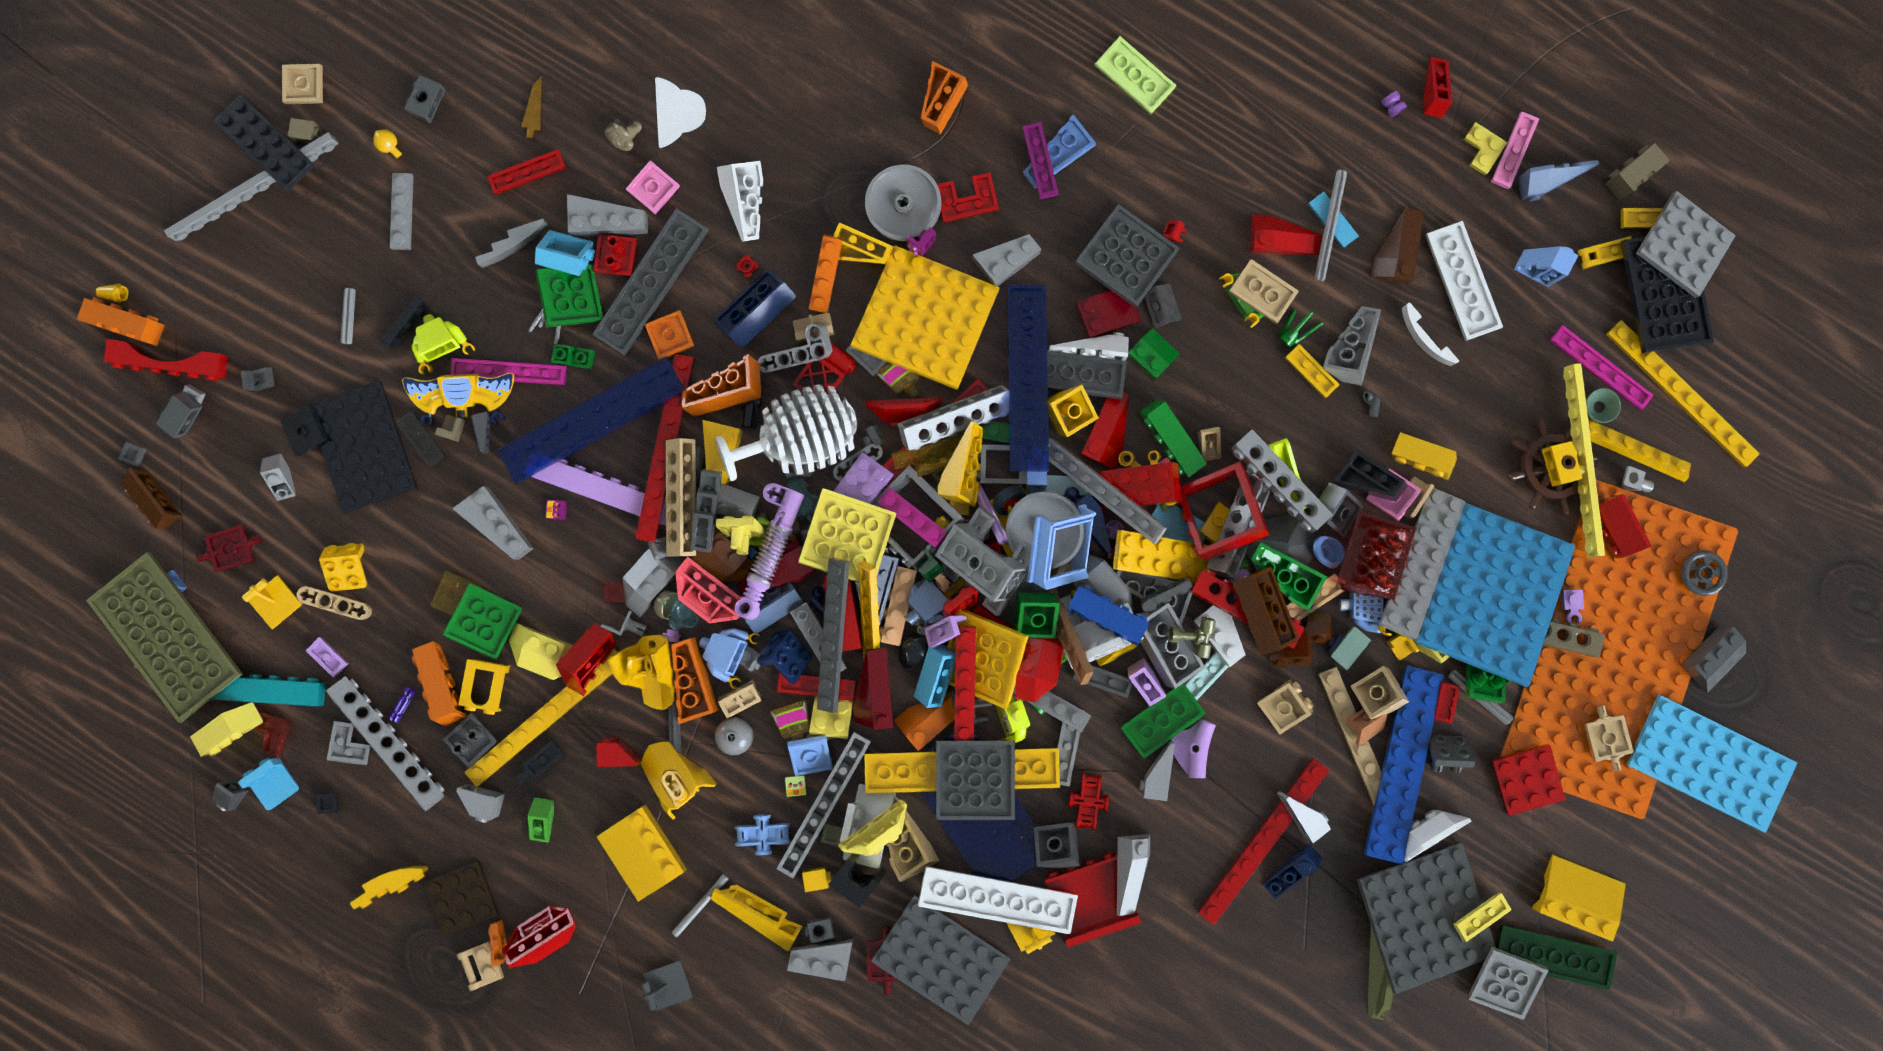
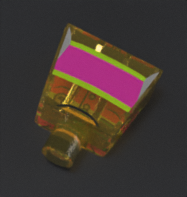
[875,363,920,399]
[770,699,810,741]

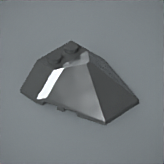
[1246,510,1322,571]

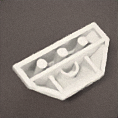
[1404,809,1472,863]

